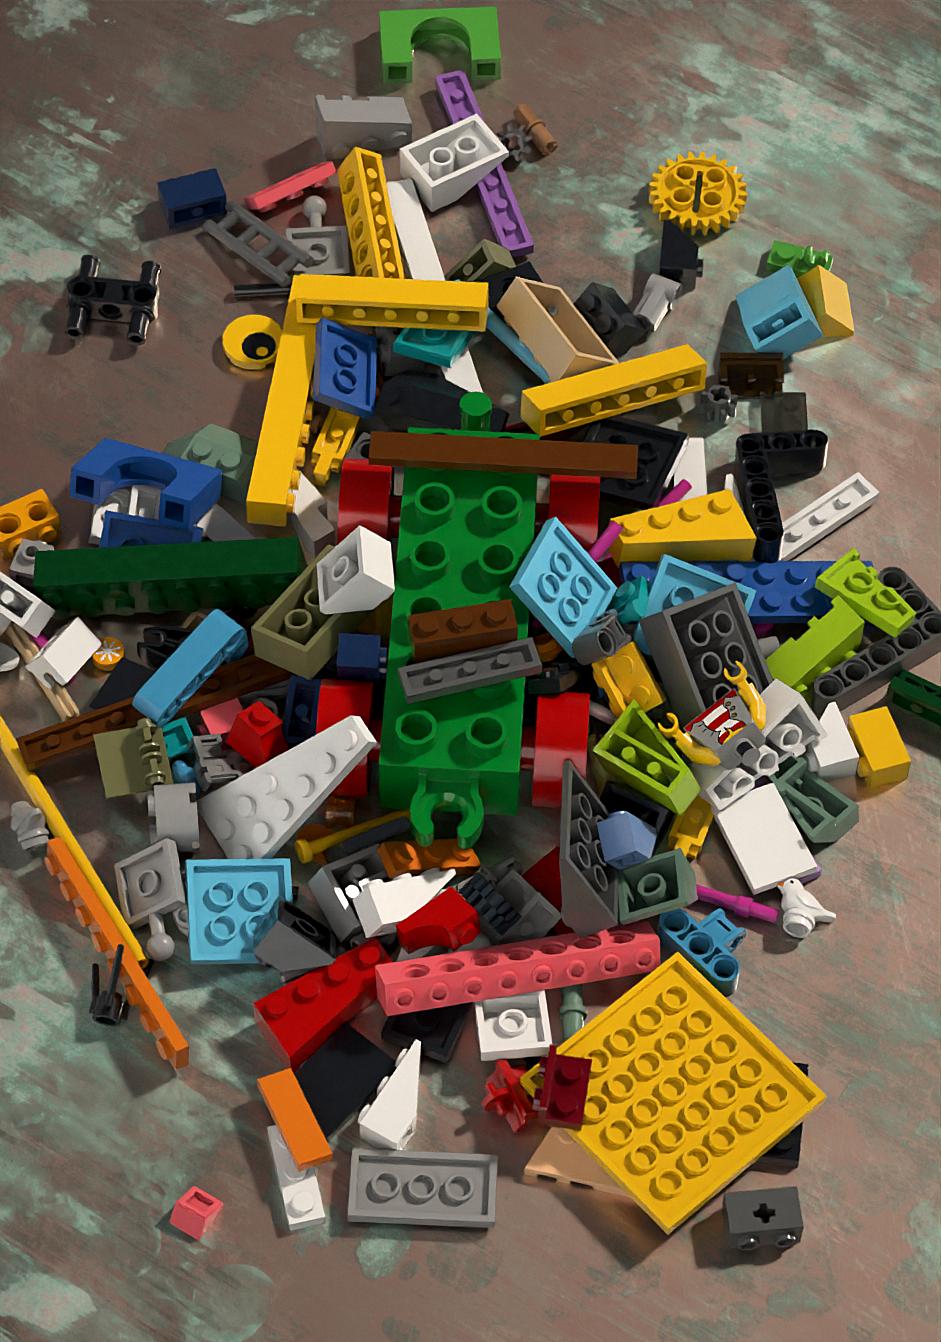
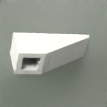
[352,868,456,938]
[358,1039,421,1150]

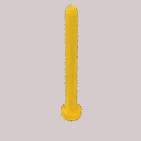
[295,809,434,864]

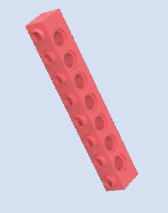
[375,921,661,1016]

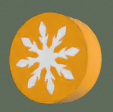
[92,637,125,671]

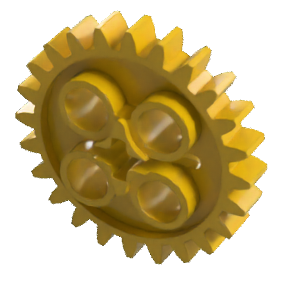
[649,151,747,236]

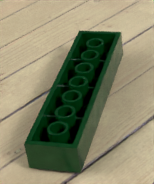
[33,537,308,619]

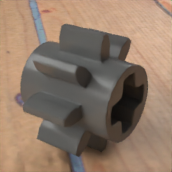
[497,123,533,161]
[699,384,738,424]

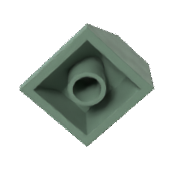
[618,848,698,925]

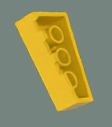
[608,489,757,568]

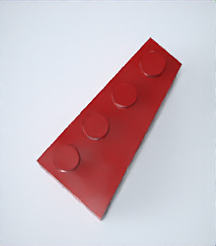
[253,937,393,1074]

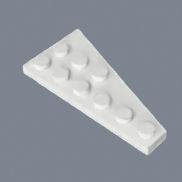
[196,715,377,859]

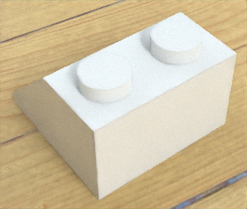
[317,525,395,615]

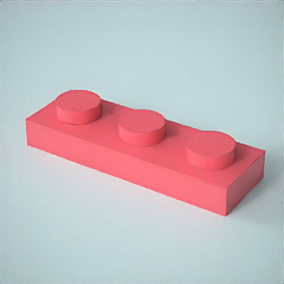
[244,162,337,213]

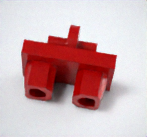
[481,1059,539,1133]

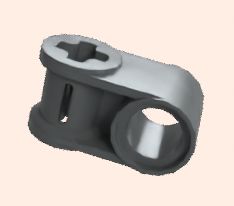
[572,609,632,666]

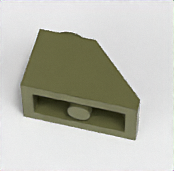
[444,239,516,282]

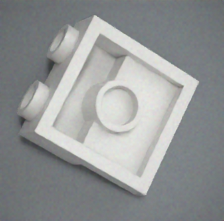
[474,990,552,1061]

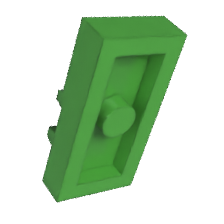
[766,240,834,278]

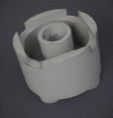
[147,783,200,853]

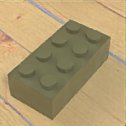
[251,544,376,680]

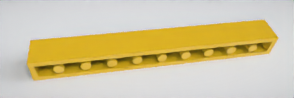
[246,275,317,527]

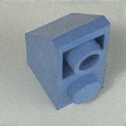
[597,811,657,870]

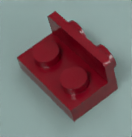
[532,1045,592,1131]

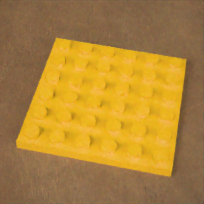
[520,952,827,1235]

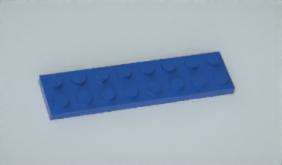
[618,561,873,624]

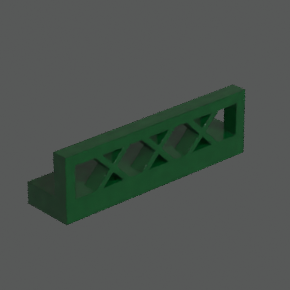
[885,669,941,730]

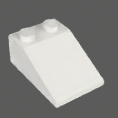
[400,114,509,212]

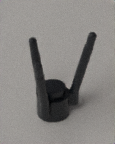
[89,944,154,1026]

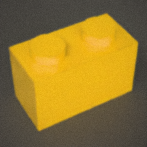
[847,706,911,789]

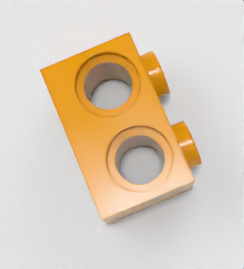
[0,489,62,561]

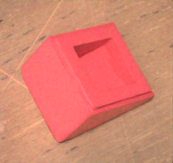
[170,1186,224,1239]

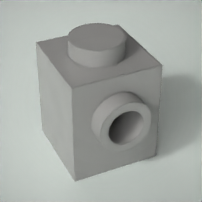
[9,539,54,586]

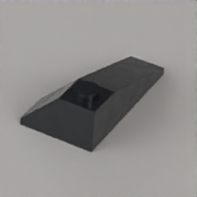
[374,370,510,432]

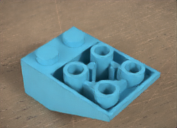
[736,264,824,359]

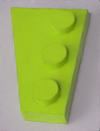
[814,547,916,638]

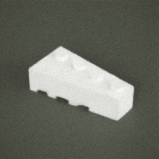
[688,679,828,810]

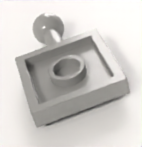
[285,196,350,282]
[114,838,186,961]

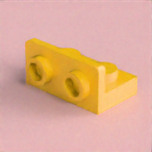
[591,641,666,718]

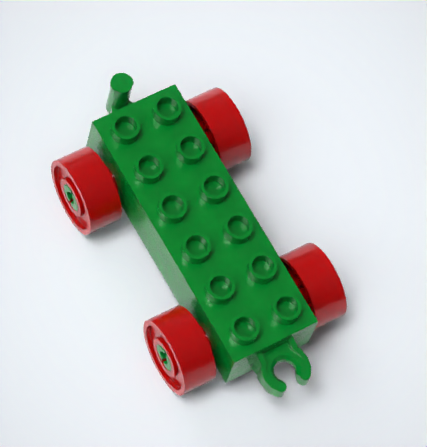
[316,391,600,849]

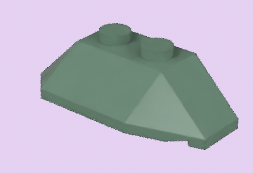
[162,423,259,506]

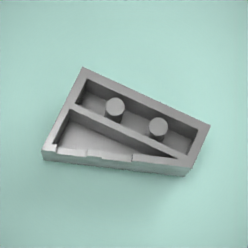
[315,95,412,162]

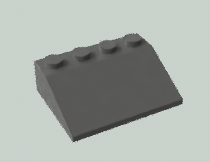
[638,583,773,734]
[559,760,619,939]

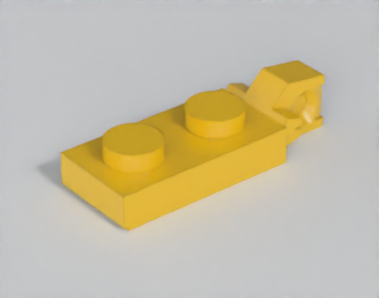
[311,406,362,487]
[667,795,714,859]

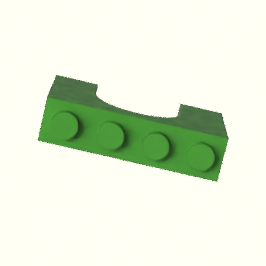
[379,6,501,84]

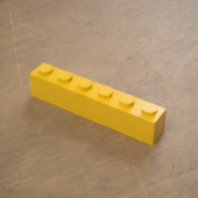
[296,274,489,332]
[521,344,707,437]

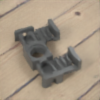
[187,733,292,791]

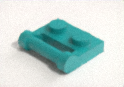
[605,575,651,627]

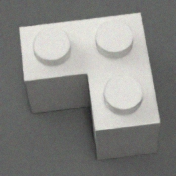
[0,572,55,638]

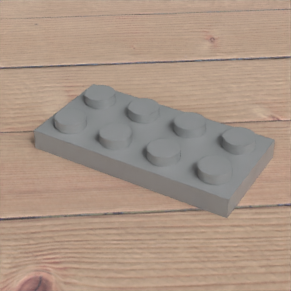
[348,1148,498,1228]

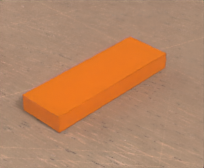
[257,1068,333,1172]

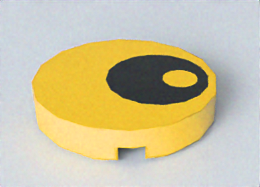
[223,315,282,370]

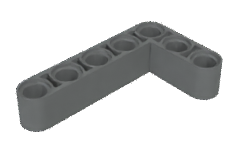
[811,567,941,716]

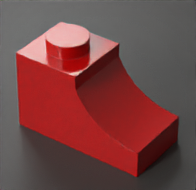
[226,701,290,768]
[395,886,481,954]

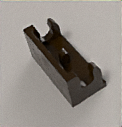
[718,352,784,400]

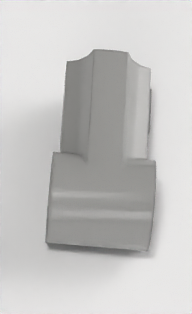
[633,273,683,334]

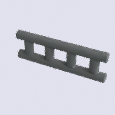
[203,200,314,288]

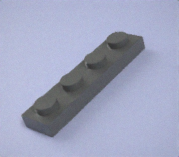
[398,637,542,704]

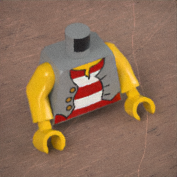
[658,661,766,770]

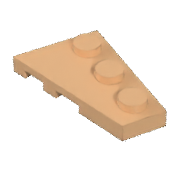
[525,1126,630,1197]

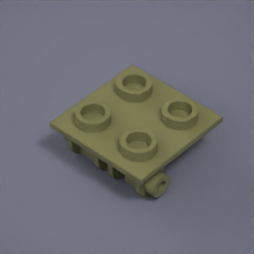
[93,718,173,799]

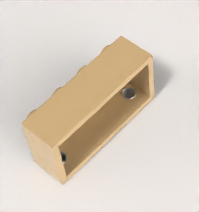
[497,277,619,382]

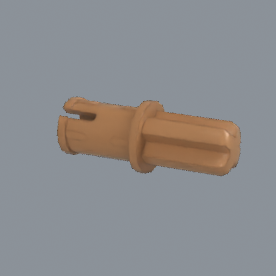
[514,104,558,156]

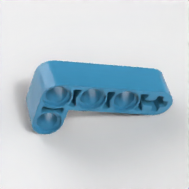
[132,609,249,727]

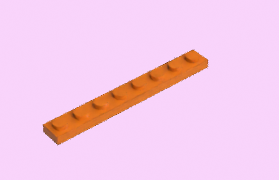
[44,836,189,1070]

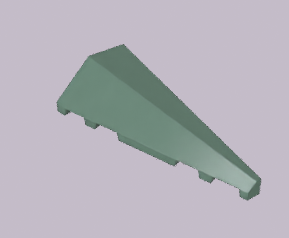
[765,755,859,843]

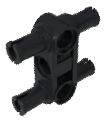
[64,255,161,346]

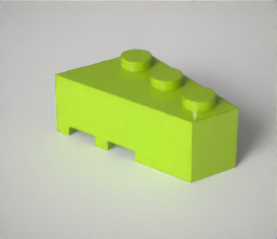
[765,595,865,698]
[592,699,701,816]

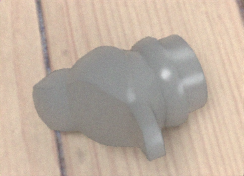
[10,801,49,851]

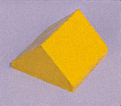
[797,265,854,337]

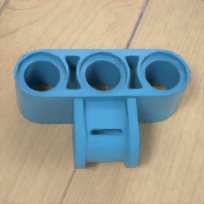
[657,908,747,997]

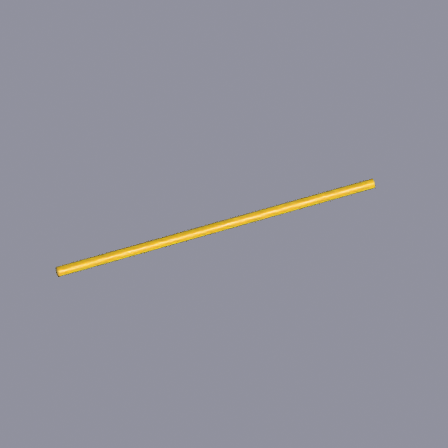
[0,715,149,969]

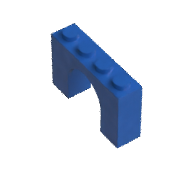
[69,438,223,530]

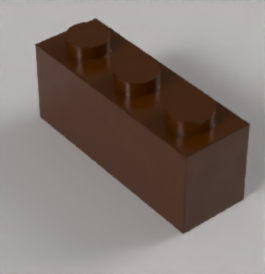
[408,599,518,664]

